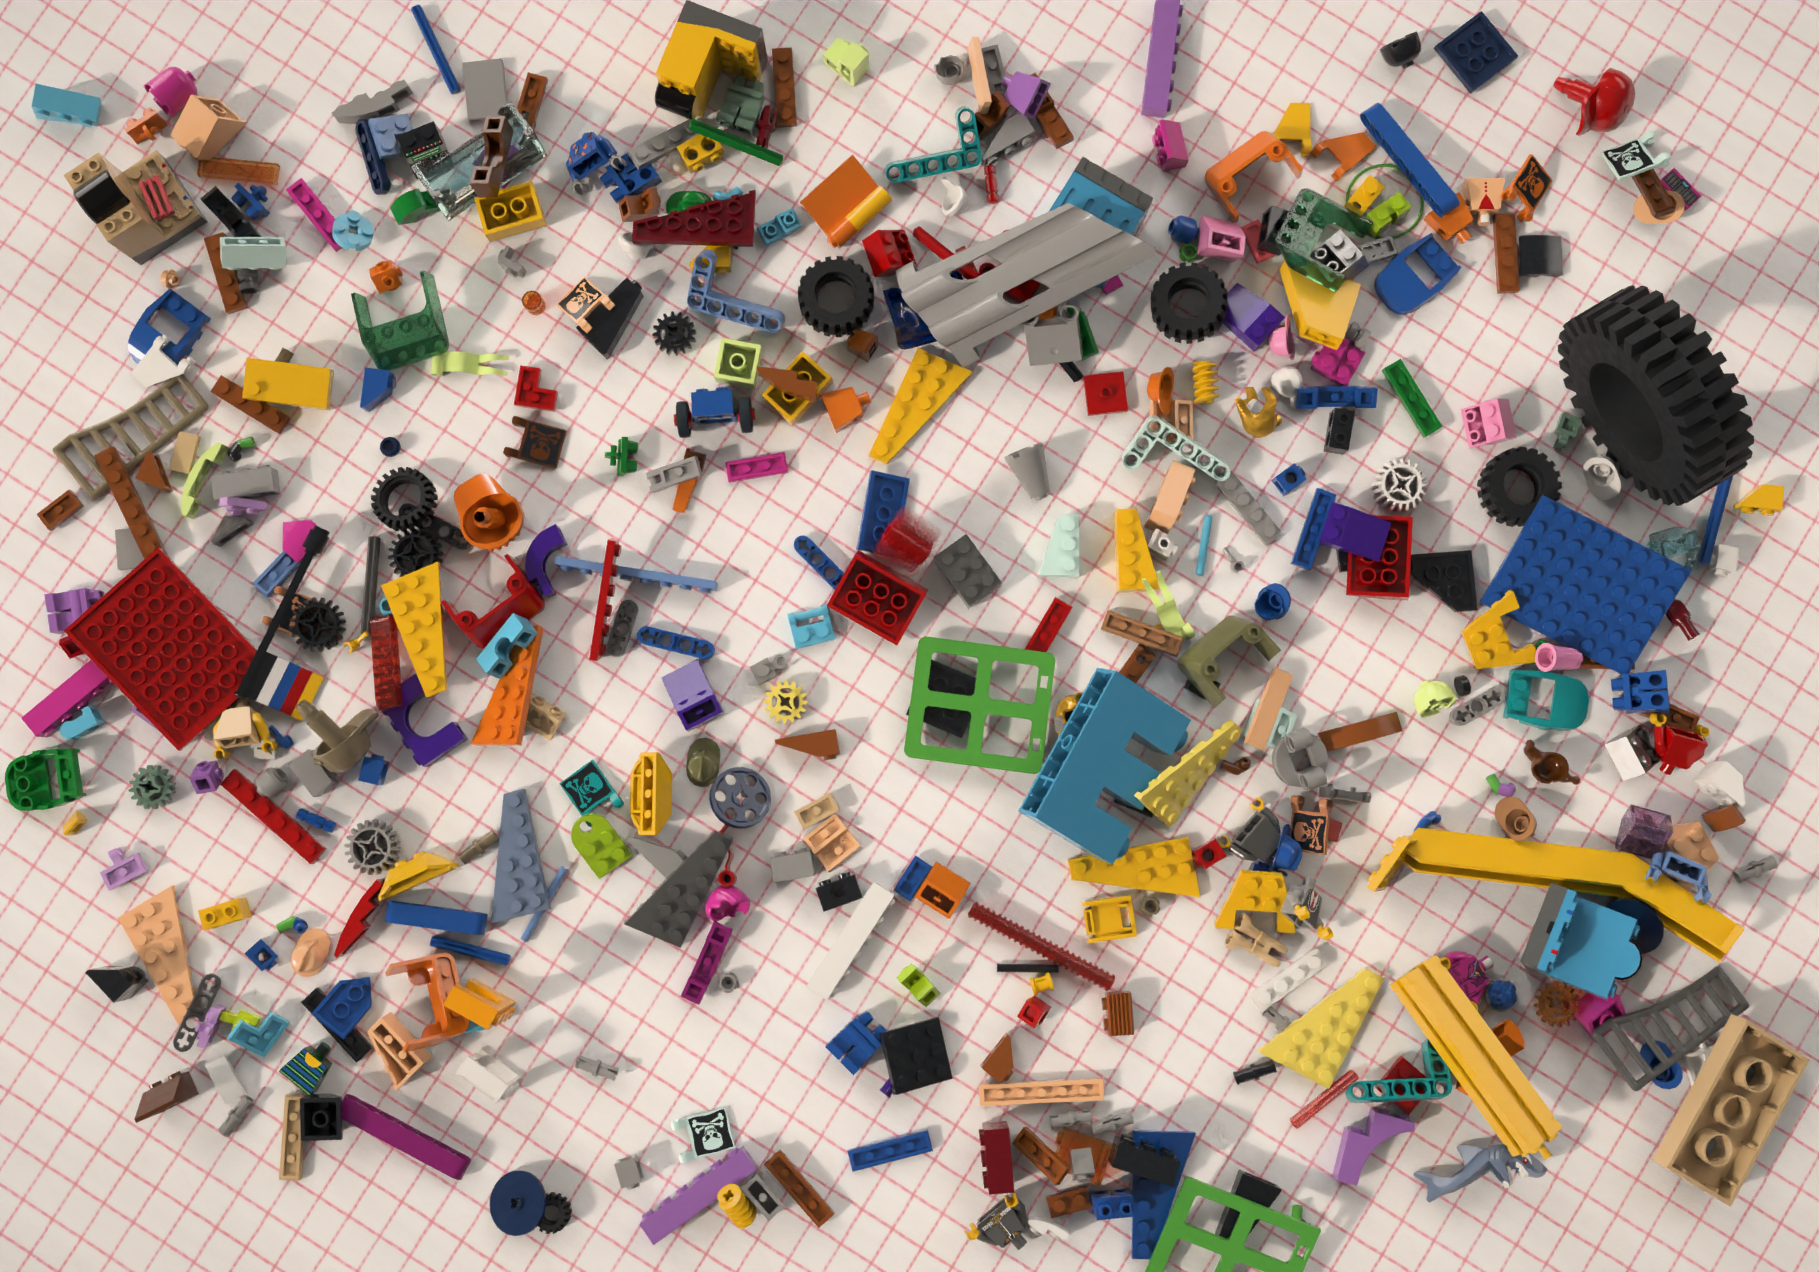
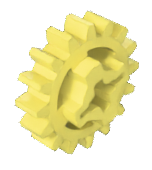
[763,680,808,724]

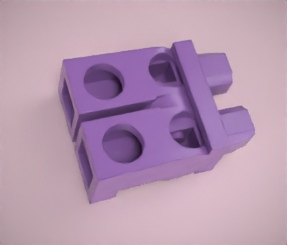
[44,588,104,634]

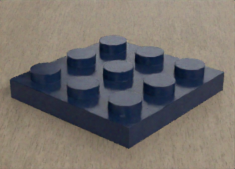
[1434,11,1518,94]

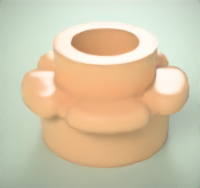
[160,269,180,289]

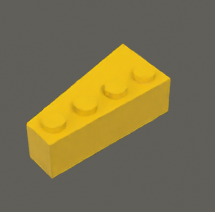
[1114,509,1160,593]

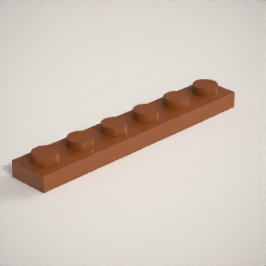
[94,446,167,559]

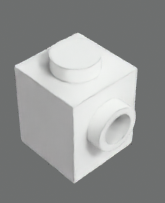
[1708,544,1739,576]

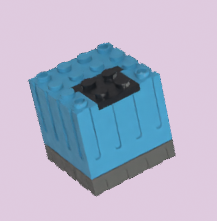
[1049,157,1153,289]

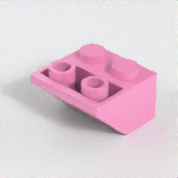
[1197,216,1246,262]
[1461,398,1517,448]

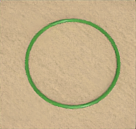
[1346,164,1424,239]

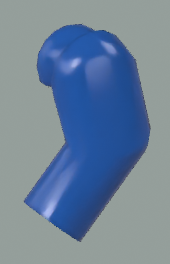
[1413,811,1441,832]

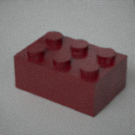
[979,1121,1014,1195]

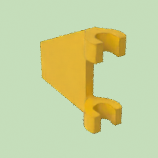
[1273,103,1312,156]

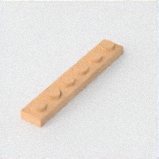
[979,1078,1104,1106]

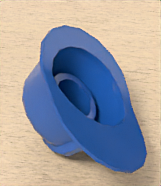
[1272,824,1303,872]
[1640,1040,1683,1089]

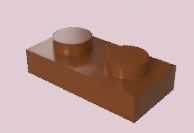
[37,490,84,531]
[1046,1186,1092,1218]

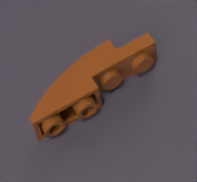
[1031,73,1074,149]

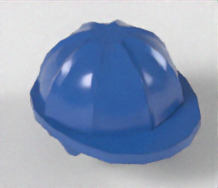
[1254,583,1291,620]

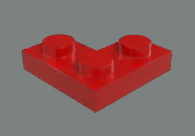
[514,365,558,412]

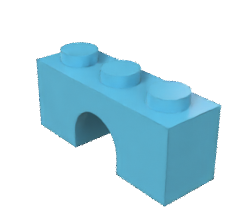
[476,613,538,679]

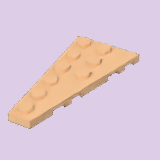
[118,885,198,1024]

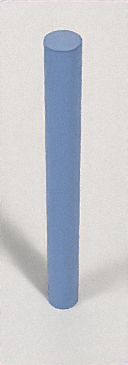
[520,866,568,942]

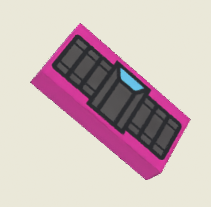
[1660,168,1701,211]

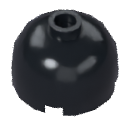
[1380,31,1421,69]

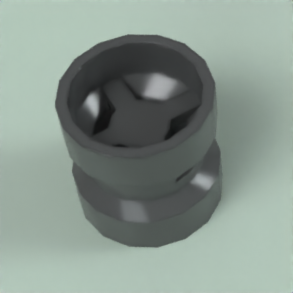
[237,268,260,294]

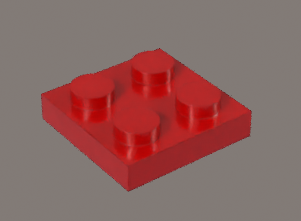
[1375,1056,1426,1116]

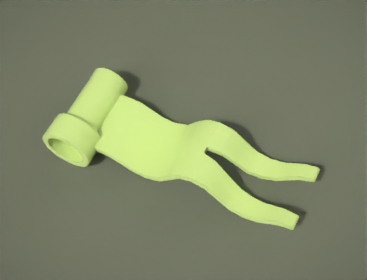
[430,346,509,376]
[1142,571,1195,640]

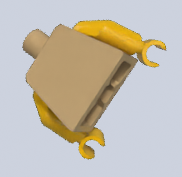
[213,699,278,759]

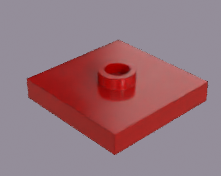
[1083,371,1128,416]

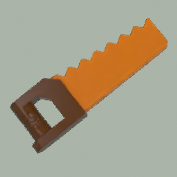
[673,448,707,514]

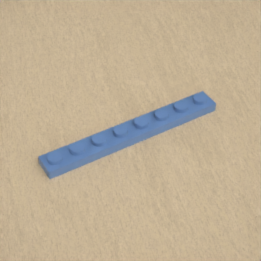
[555,556,718,594]

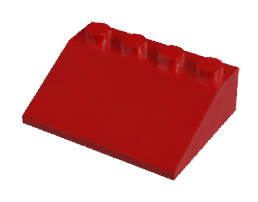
[1346,515,1413,600]
[827,550,929,646]

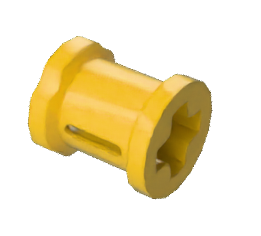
[1029,972,1054,996]

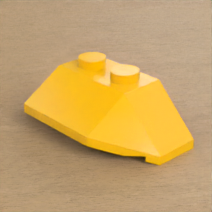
[630,752,672,835]
[378,851,460,901]

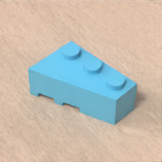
[31,83,102,127]

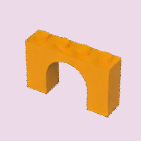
[443,978,516,1030]

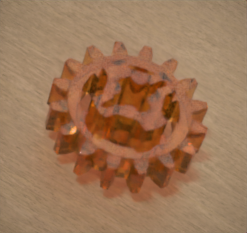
[1534,981,1582,1028]

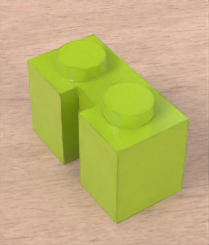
[1363,192,1412,238]

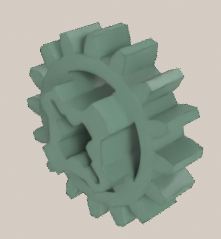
[128,765,176,809]

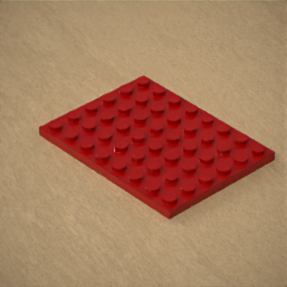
[64,548,257,751]

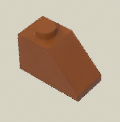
[980,1033,1013,1084]

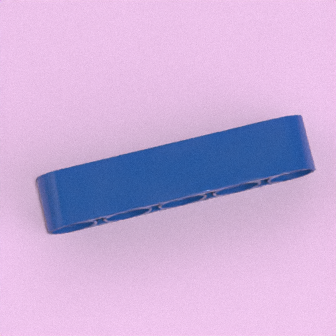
[385,901,488,935]

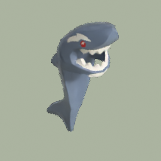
[1413,1144,1547,1203]

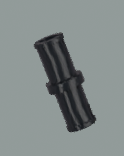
[1233,1059,1277,1085]

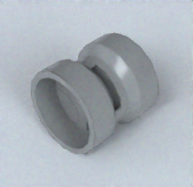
[1344,322,1371,349]

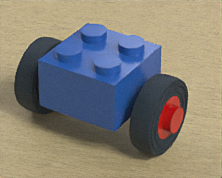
[674,387,756,438]

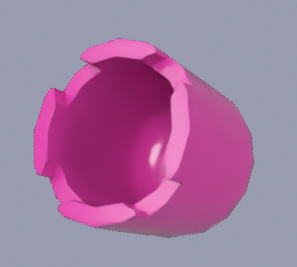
[143,67,197,119]

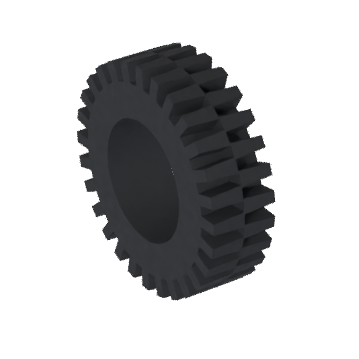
[1558,285,1754,506]

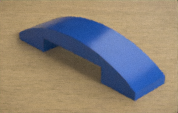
[1296,385,1378,409]

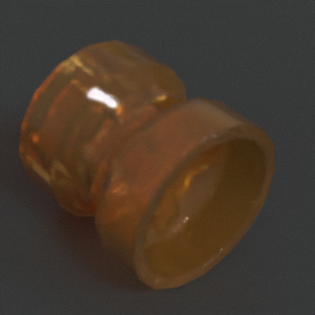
[522,291,546,315]

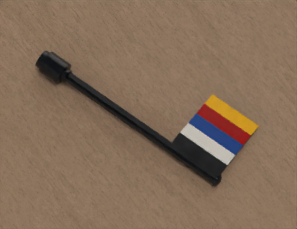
[234,525,330,721]

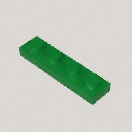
[1382,359,1443,438]

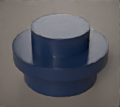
[380,437,401,457]

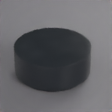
[1454,675,1471,696]

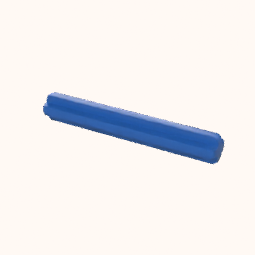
[430,935,511,966]

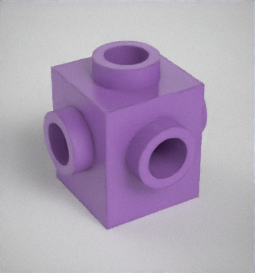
[189,761,224,794]

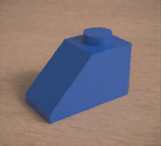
[360,368,396,412]

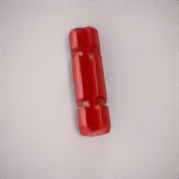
[984,165,999,204]

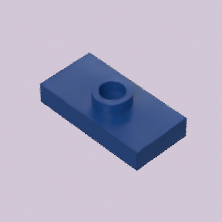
[893,855,933,901]

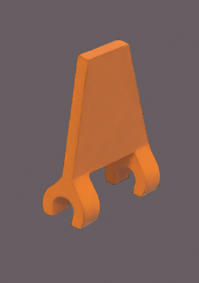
[1310,132,1377,181]

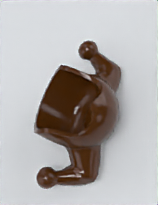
[1523,739,1581,785]

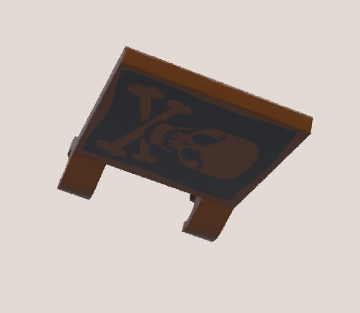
[503,416,567,469]

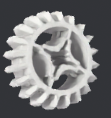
[1372,458,1427,513]

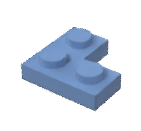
[368,114,413,159]

